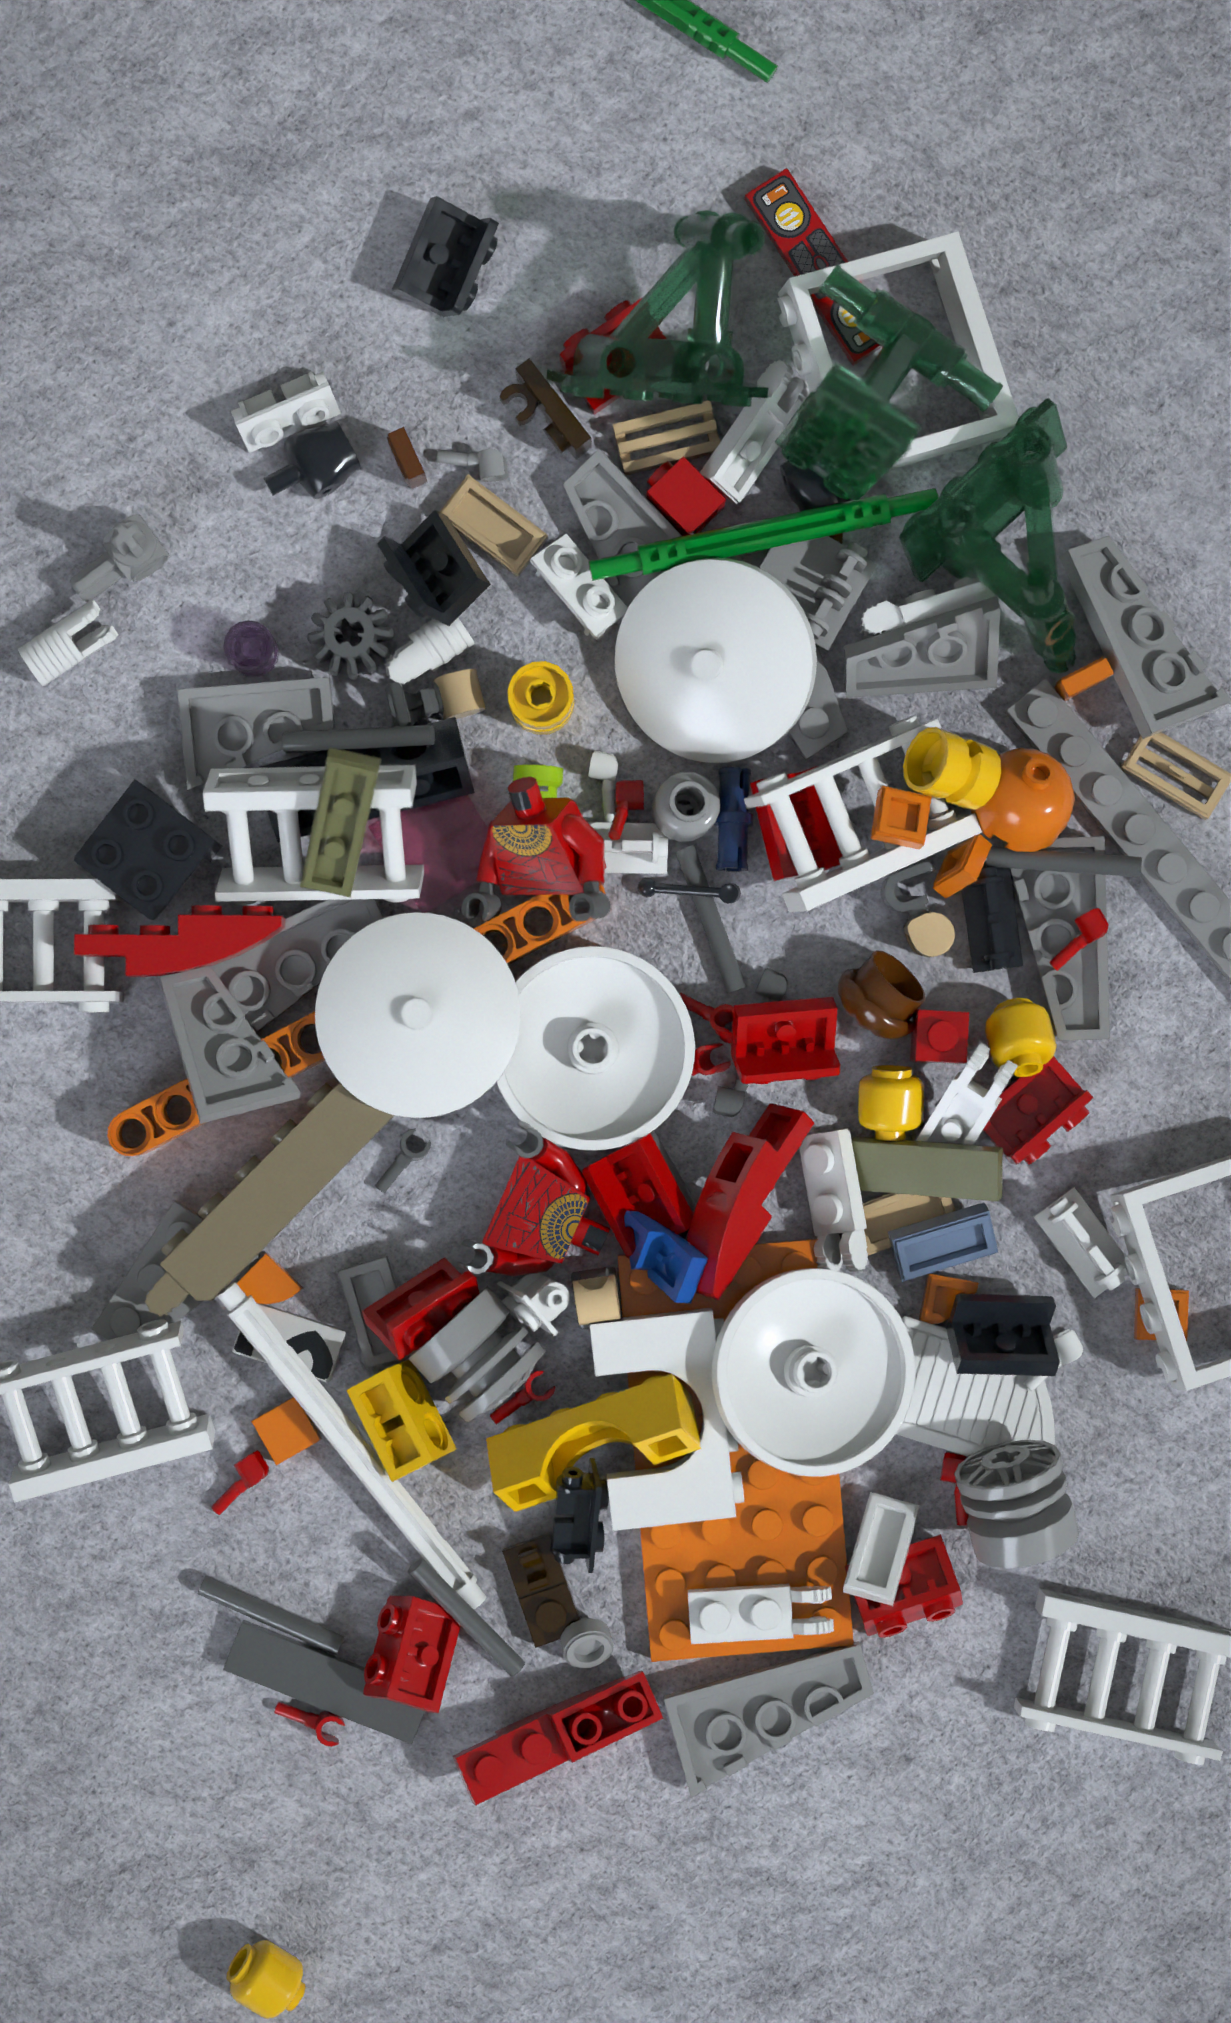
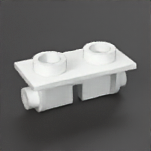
[231,371,341,453]
[529,534,628,640]
[588,822,668,874]
[1033,1187,1127,1298]
[496,1273,570,1336]

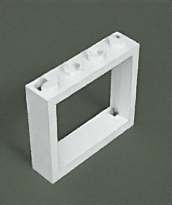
[777,232,1021,483]
[1110,1155,1231,1391]

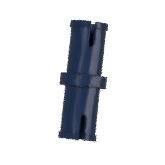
[714,767,754,872]

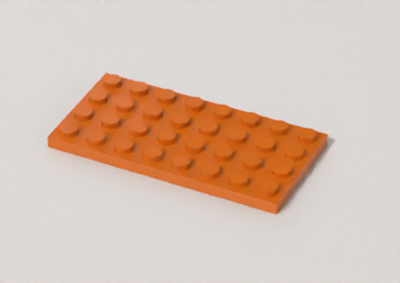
[618,1238,854,1662]

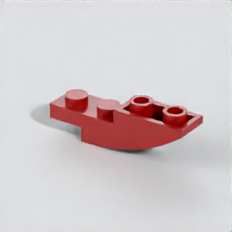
[74,905,285,977]
[686,1103,814,1300]
[452,1671,663,1805]

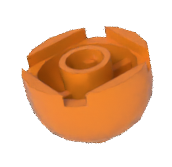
[971,748,1075,852]

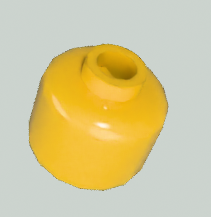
[985,998,1056,1077]
[858,1065,924,1141]
[226,1940,306,2019]

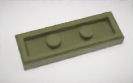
[300,747,381,897]
[851,1136,1002,1202]

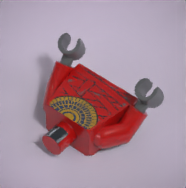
[462,777,611,922]
[457,1121,610,1277]

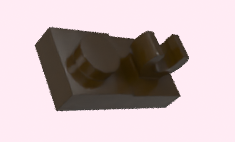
[499,358,592,460]
[502,1532,581,1648]

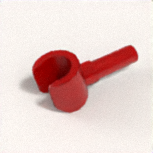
[608,780,644,840]
[1049,908,1109,971]
[679,992,734,1044]
[692,1042,731,1076]
[490,1371,556,1425]
[211,1450,269,1515]
[940,1452,969,1526]
[274,1702,345,1746]

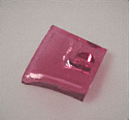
[368,795,488,913]

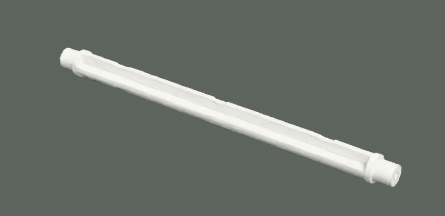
[217,1282,487,1609]

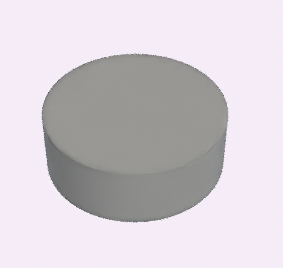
[560,1618,614,1668]

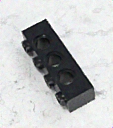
[259,717,475,843]

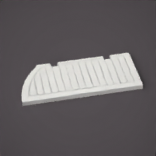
[896,1316,1055,1457]

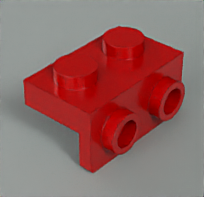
[750,766,843,881]
[731,997,841,1084]
[983,1056,1094,1165]
[582,1133,693,1259]
[362,1257,480,1360]

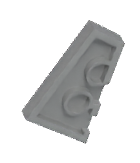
[844,595,1000,698]
[177,677,335,790]
[160,965,300,1124]
[91,1201,261,1340]

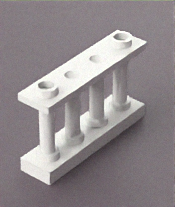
[744,715,982,912]
[203,765,424,905]
[0,879,123,1013]
[0,1319,215,1503]
[1014,1588,1231,1765]

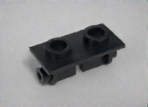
[961,867,1023,973]
[550,1458,609,1573]

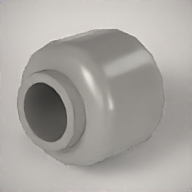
[652,772,720,842]

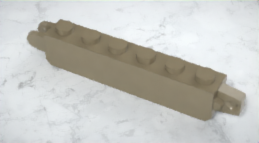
[144,1082,395,1317]

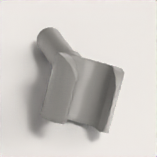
[437,448,508,482]

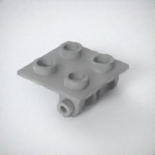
[759,536,877,651]

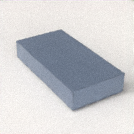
[888,1202,998,1282]

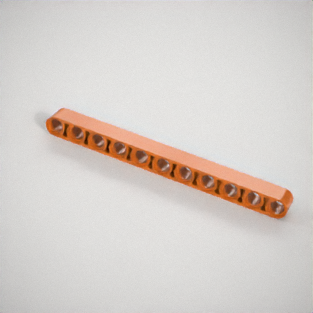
[107,885,605,1156]

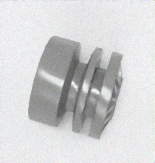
[409,1286,546,1423]
[954,1439,1080,1568]

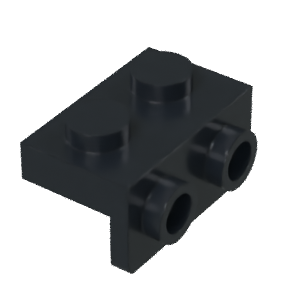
[392,196,499,317]
[377,510,491,626]
[946,1294,1060,1376]

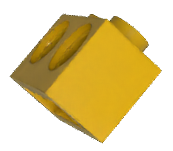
[346,1359,457,1482]

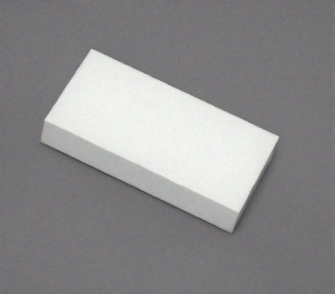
[843,1492,919,1606]

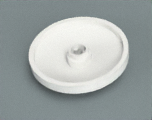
[615,558,817,763]
[315,912,521,1118]
[497,946,695,1150]
[712,1268,915,1476]

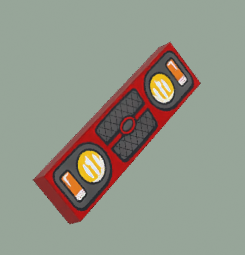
[744,168,896,366]

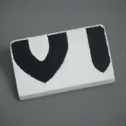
[232,1303,347,1382]

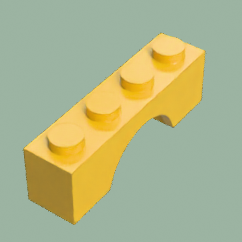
[486,1374,701,1512]

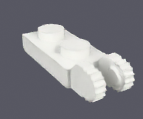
[700,359,810,504]
[860,574,1002,639]
[916,1043,1018,1145]
[799,1128,869,1272]
[688,1584,834,1644]

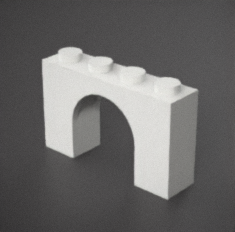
[590,1308,744,1531]

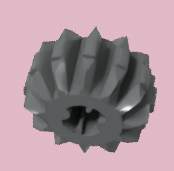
[307,592,394,680]

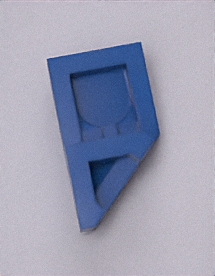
[624,1211,708,1303]

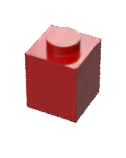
[647,456,726,536]
[910,1010,969,1064]

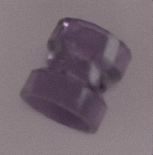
[223,620,279,677]

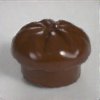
[838,950,925,1039]

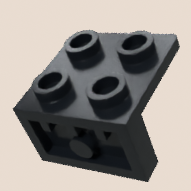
[74,779,223,920]

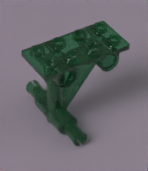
[546,210,769,407]
[775,263,1003,501]
[899,398,1077,673]

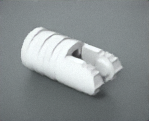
[17,600,118,686]
[383,618,475,685]

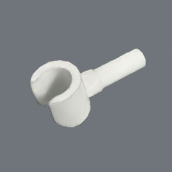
[588,751,618,823]
[1023,1329,1083,1392]

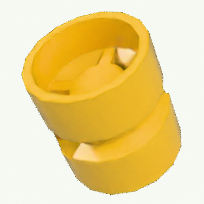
[508,661,574,735]
[903,727,1001,810]

